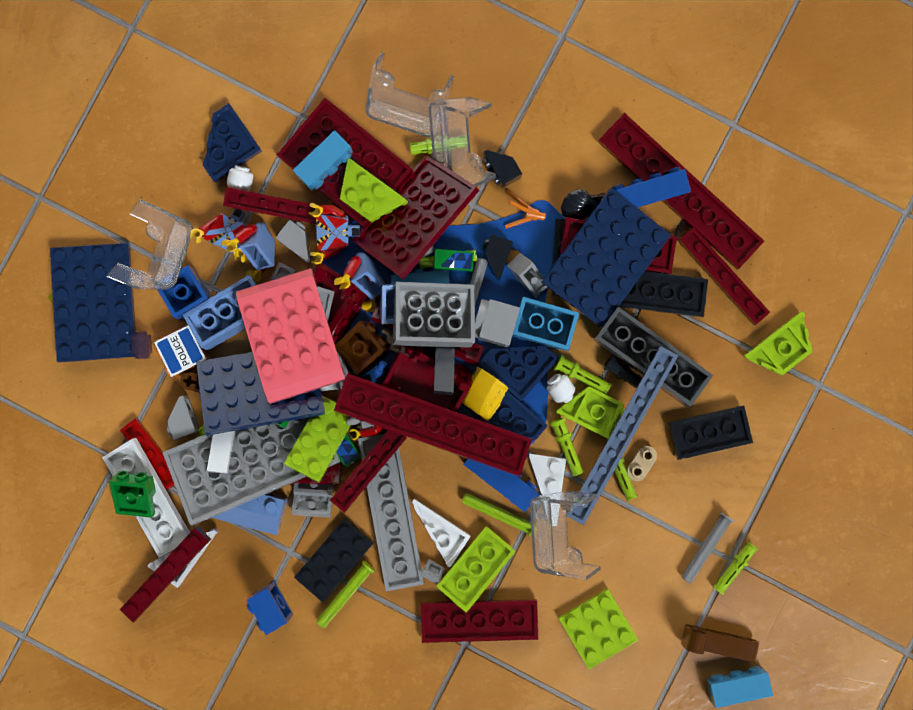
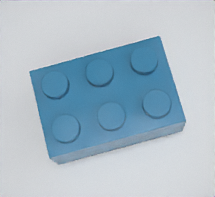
[512,297,579,351]

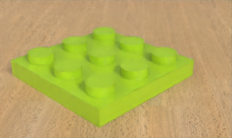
[558,588,638,670]

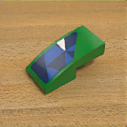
[434,249,474,272]
[336,434,361,468]

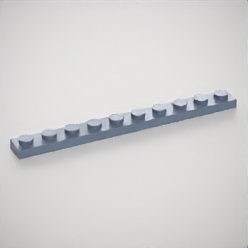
[567,346,678,525]

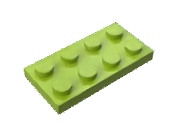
[284,396,351,483]
[436,526,516,613]

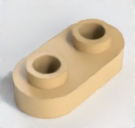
[626,446,657,481]

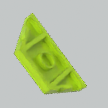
[340,158,408,223]
[743,311,813,375]
[556,386,624,439]

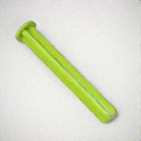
[462,493,536,536]
[316,561,375,628]

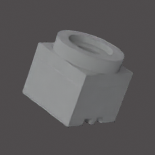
[475,299,520,348]

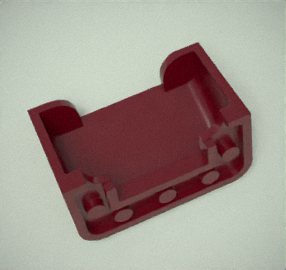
[313,263,367,345]
[381,346,472,412]

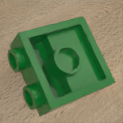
[109,470,156,518]

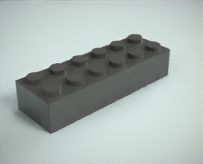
[592,307,713,407]

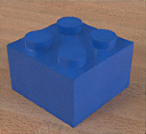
[155,265,211,320]
[246,581,293,635]

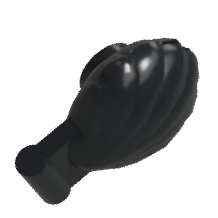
[561,189,606,220]

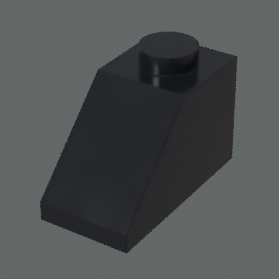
[482,234,513,280]

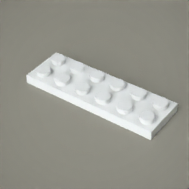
[102,438,190,558]

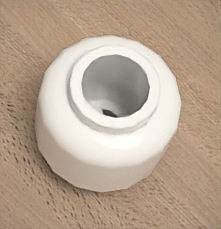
[226,165,254,191]
[547,374,575,403]

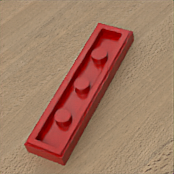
[120,418,175,491]

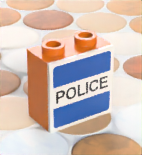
[154,326,210,377]

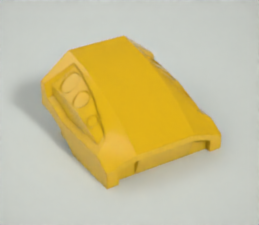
[462,367,508,421]

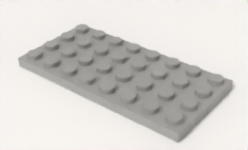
[163,417,340,526]

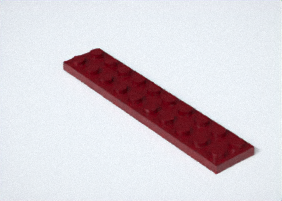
[598,112,765,270]
[334,373,532,477]

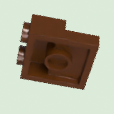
[335,321,390,375]

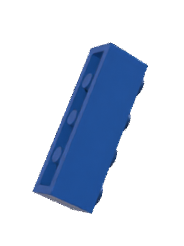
[612,167,691,208]
[463,458,539,512]

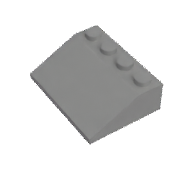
[393,282,475,347]

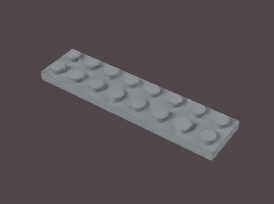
[358,433,424,591]

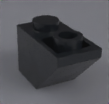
[482,150,522,189]

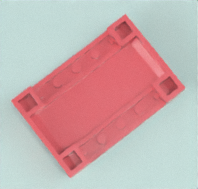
[236,269,345,404]

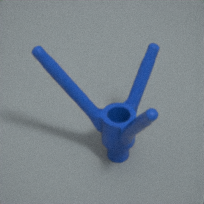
[357,361,387,384]

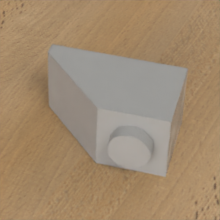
[276,220,311,264]
[507,253,547,298]
[167,395,199,440]

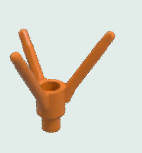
[505,189,546,229]

